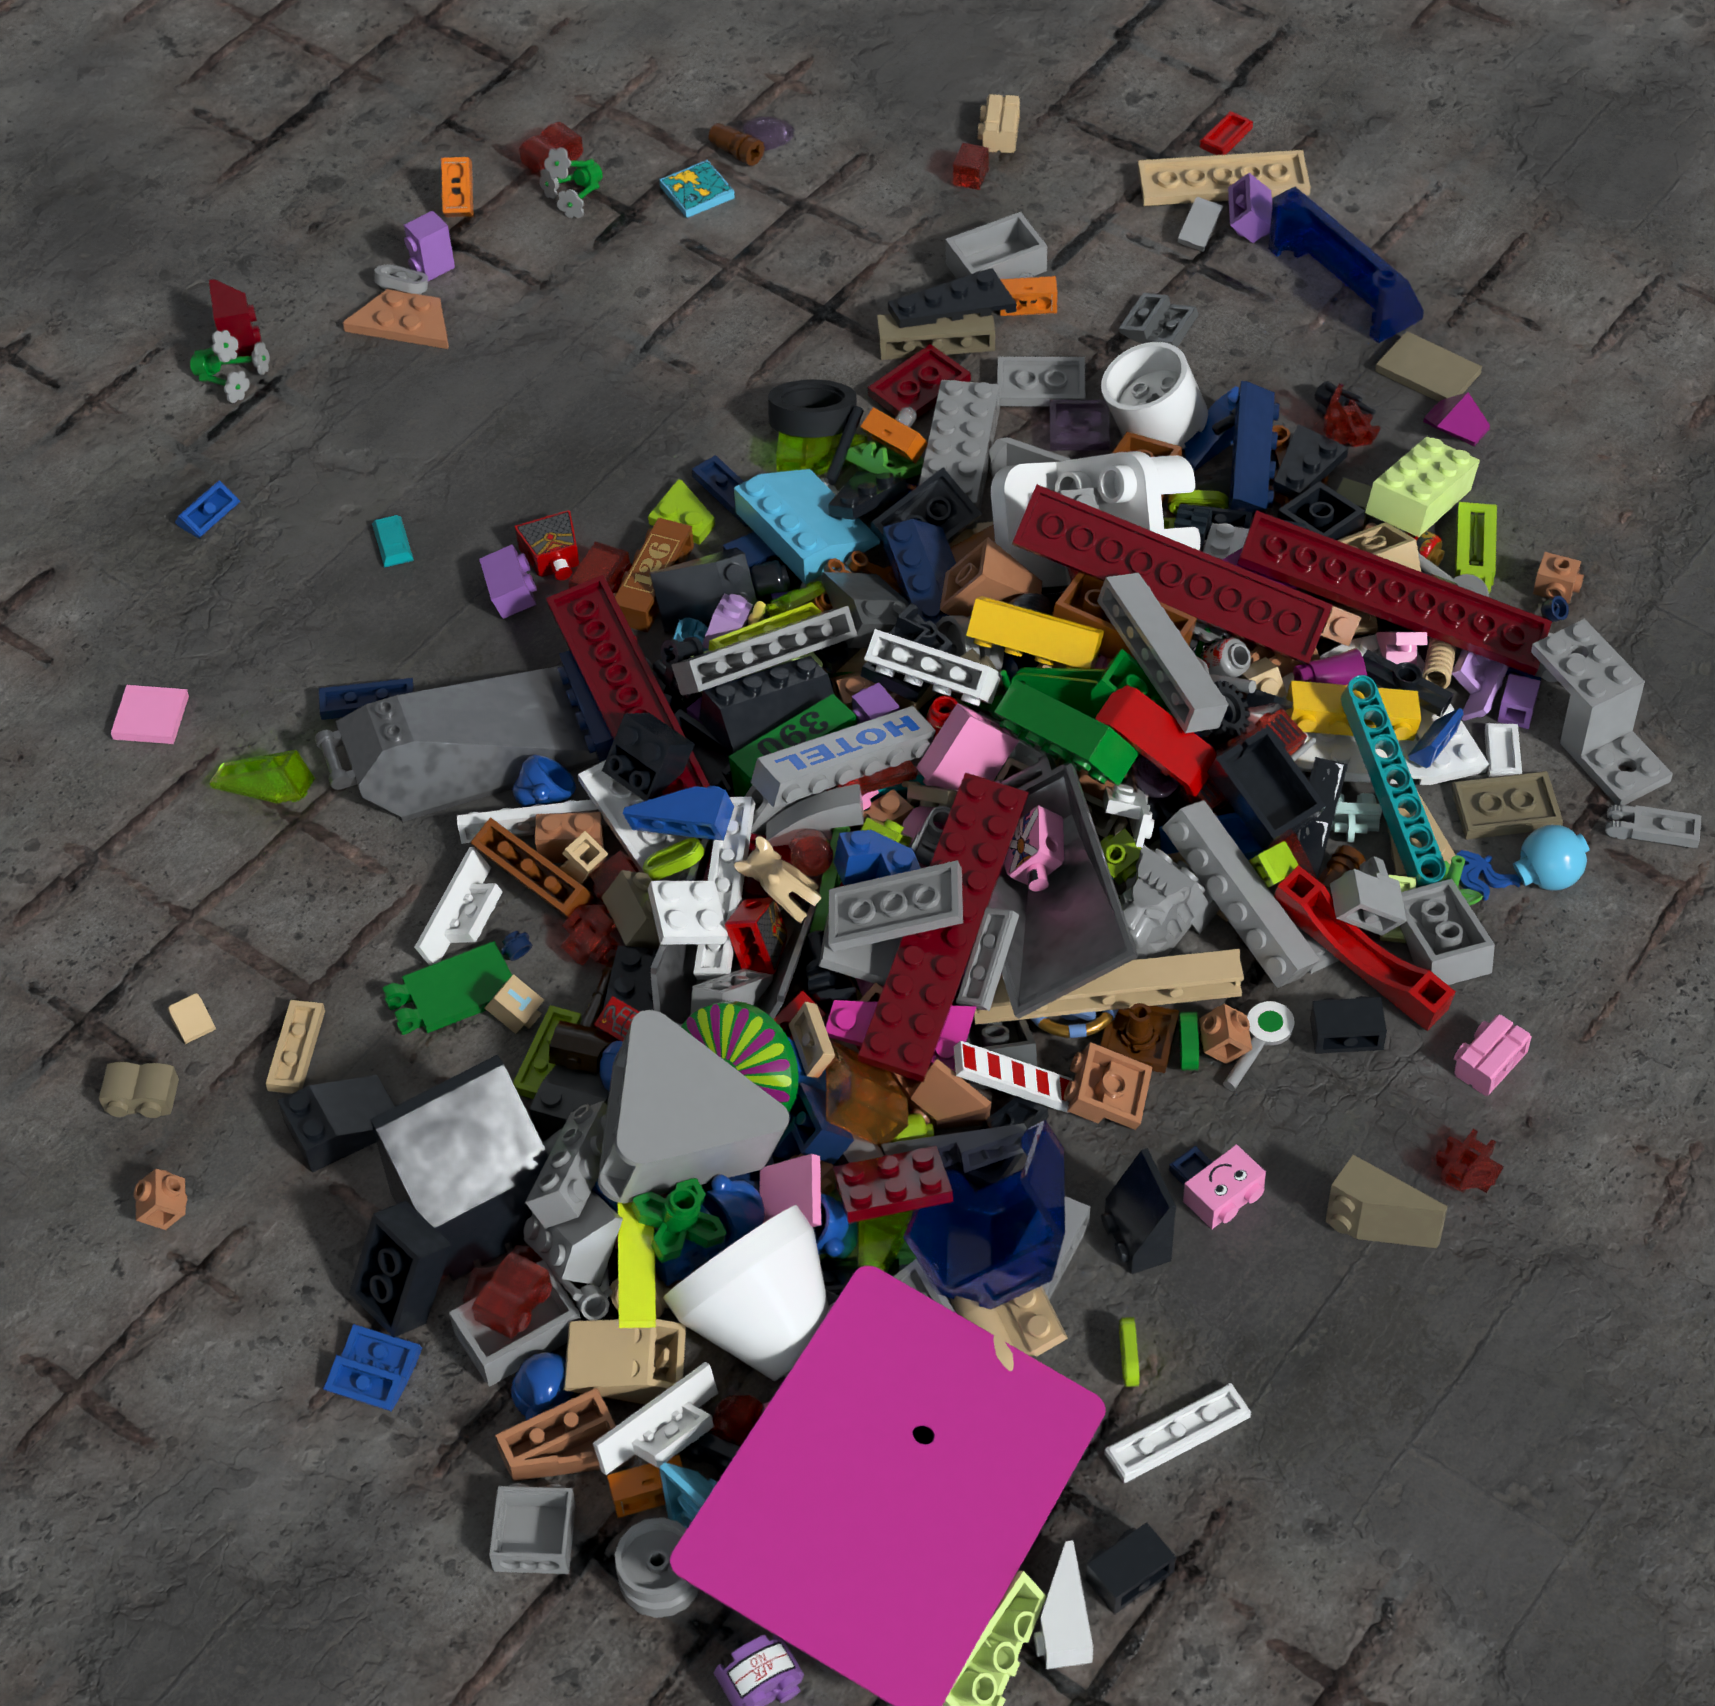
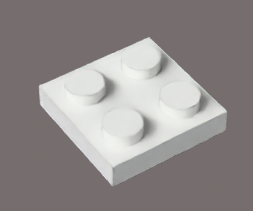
[648,881,728,945]

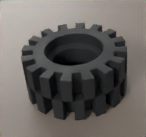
[1200,680,1250,744]

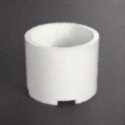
[1101,342,1208,449]

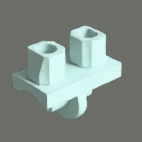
[1331,793,1382,842]

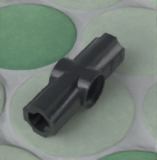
[1363,650,1454,717]

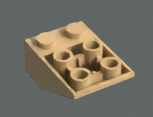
[564,1319,686,1404]

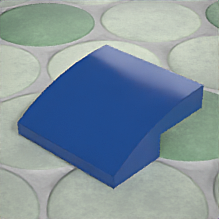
[324,1324,422,1412]

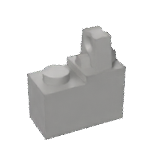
[1330,857,1407,936]

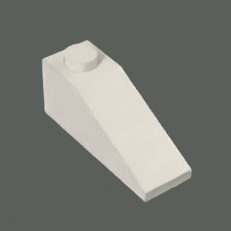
[1034,1540,1093,1669]

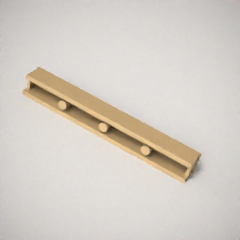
[974,949,1244,1025]

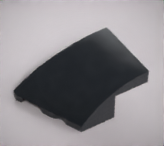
[860,603,953,703]

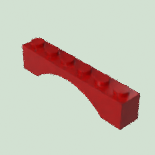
[1274,865,1456,1031]

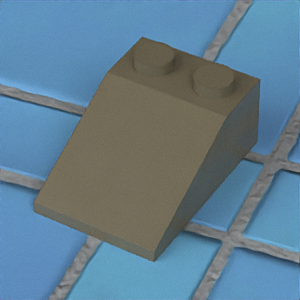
[1326,1155,1448,1248]

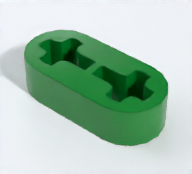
[1179,1012,1199,1071]

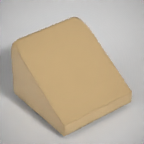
[168,993,216,1044]

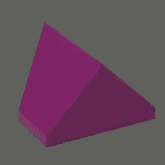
[1423,392,1490,446]

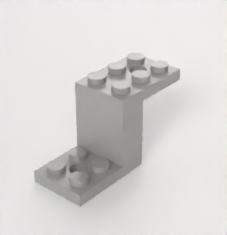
[1531,619,1673,806]

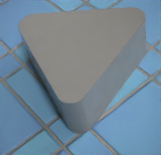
[598,1010,789,1203]

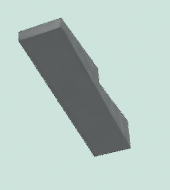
[881,1123,1030,1173]

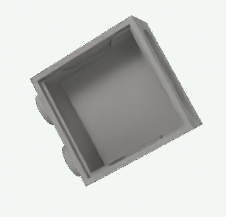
[489,1483,576,1574]

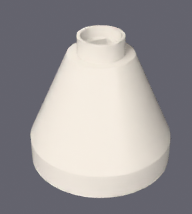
[663,1205,829,1381]

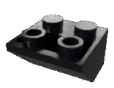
[602,713,695,801]

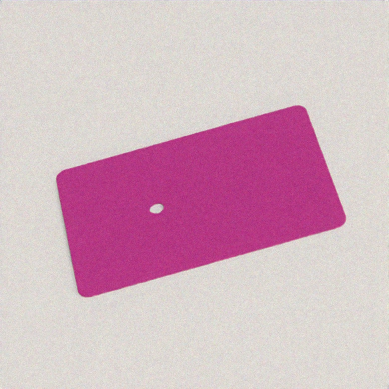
[670,1266,1106,1706]

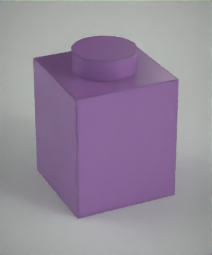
[1498,674,1541,729]

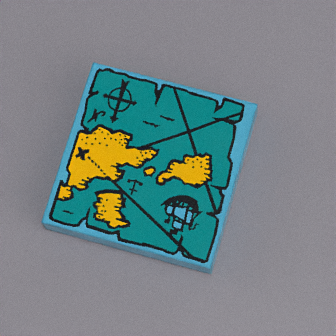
[660,160,735,218]

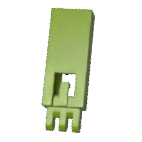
[1454,502,1497,594]

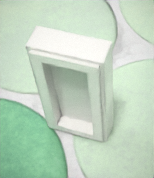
[1484,723,1522,778]

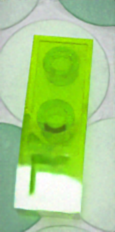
[776,432,868,476]

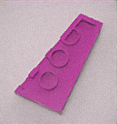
[826,1000,976,1073]

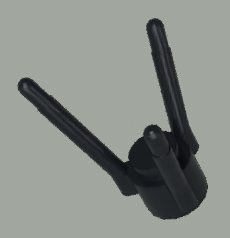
[1315,381,1376,447]

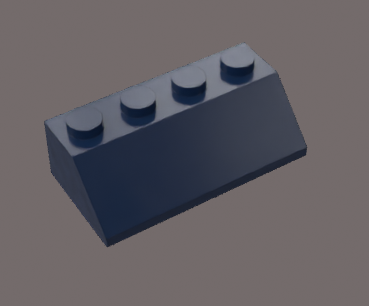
[1229,381,1280,517]
[883,519,956,625]

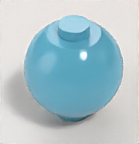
[1513,825,1590,891]

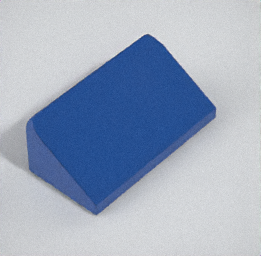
[175,480,240,538]
[1407,708,1464,769]

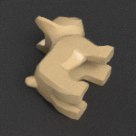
[734,836,821,923]

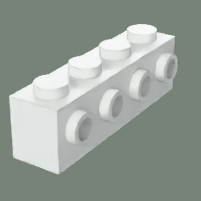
[864,629,1001,706]

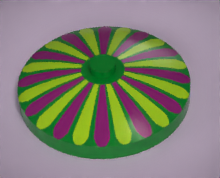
[681,1000,799,1113]

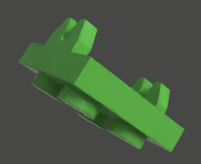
[846,440,924,479]

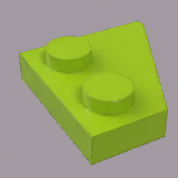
[648,479,715,545]

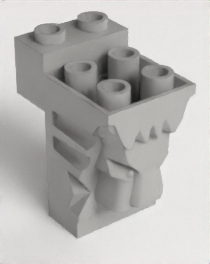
[1118,845,1220,960]

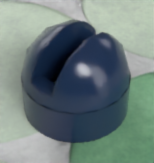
[1541,596,1569,622]

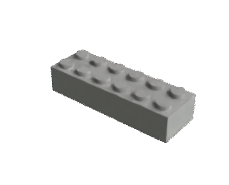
[919,380,1000,529]

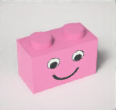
[1183,1144,1266,1229]

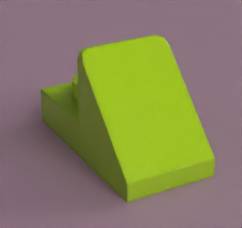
[1248,842,1298,888]

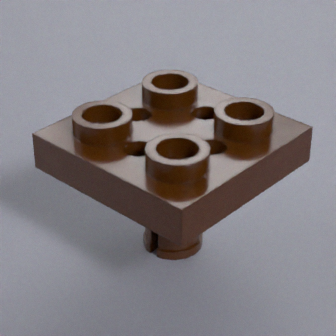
[1100,1003,1179,1073]

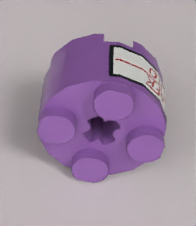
[714,1634,804,1706]

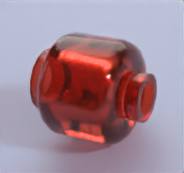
[789,829,833,877]

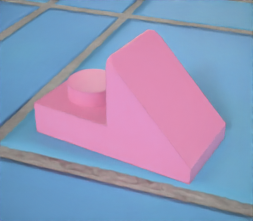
[1377,632,1427,666]

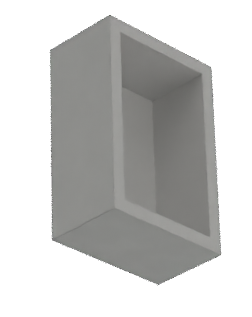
[945,212,1047,279]
[449,1260,581,1387]

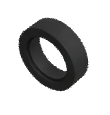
[768,379,857,438]

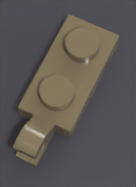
[902,781,958,809]

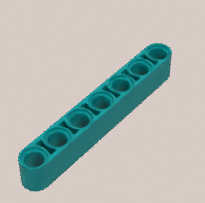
[1341,675,1446,888]

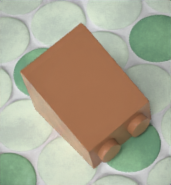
[940,537,1043,617]

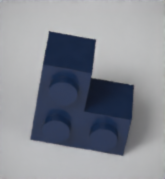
[772,1082,854,1165]

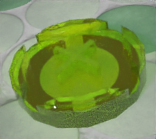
[766,580,826,617]

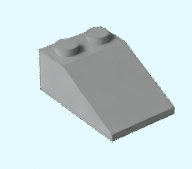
[1400,879,1495,985]

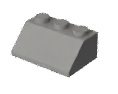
[524,1190,623,1286]

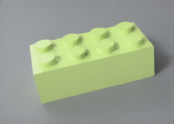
[1365,436,1480,537]

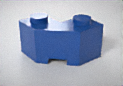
[834,830,921,885]

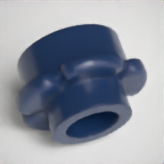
[501,931,533,961]

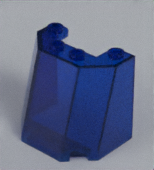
[903,1120,1065,1310]

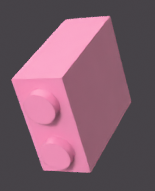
[916,703,1019,790]

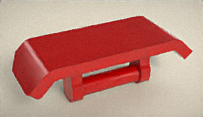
[1095,685,1217,797]

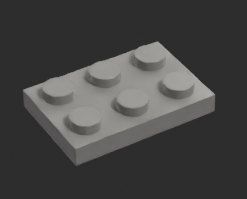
[997,357,1085,407]

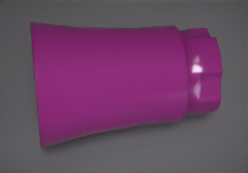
[1293,648,1367,685]

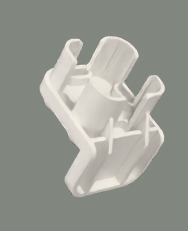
[991,451,1200,588]

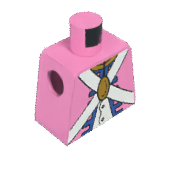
[1004,805,1064,892]

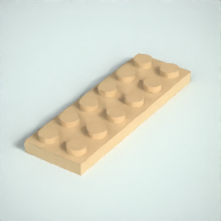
[1138,150,1311,206]

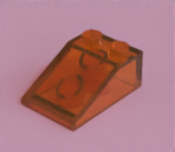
[826,1039,908,1147]

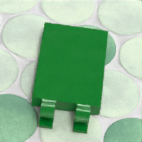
[382,941,512,1035]

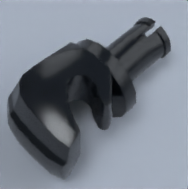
[805,930,858,1013]

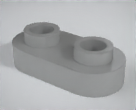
[374,264,428,295]

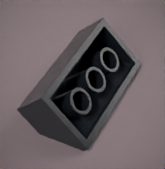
[699,656,834,755]

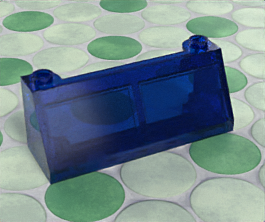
[1268,186,1424,343]

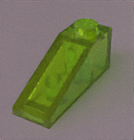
[209,750,315,803]
[858,1210,914,1273]

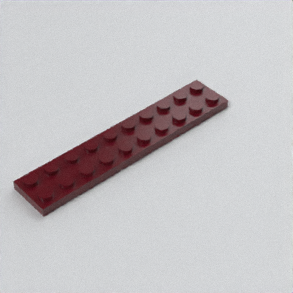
[1012,484,1333,665]
[1237,510,1552,676]
[546,575,710,798]
[858,772,1029,1083]

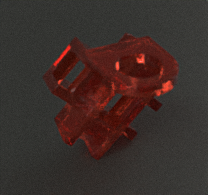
[1323,383,1381,447]
[561,904,619,965]
[1436,1129,1504,1193]

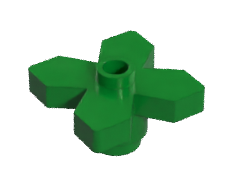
[631,1178,726,1262]

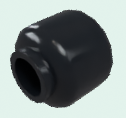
[750,559,793,603]

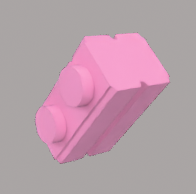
[1454,1014,1531,1096]

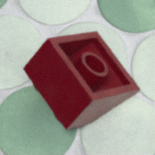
[209,279,262,357]

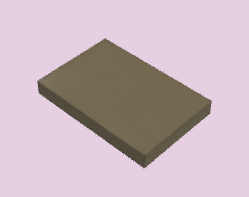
[1375,331,1482,402]
[1451,771,1563,840]

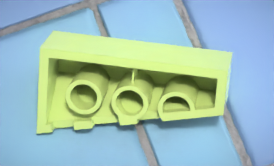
[942,1571,1047,1706]

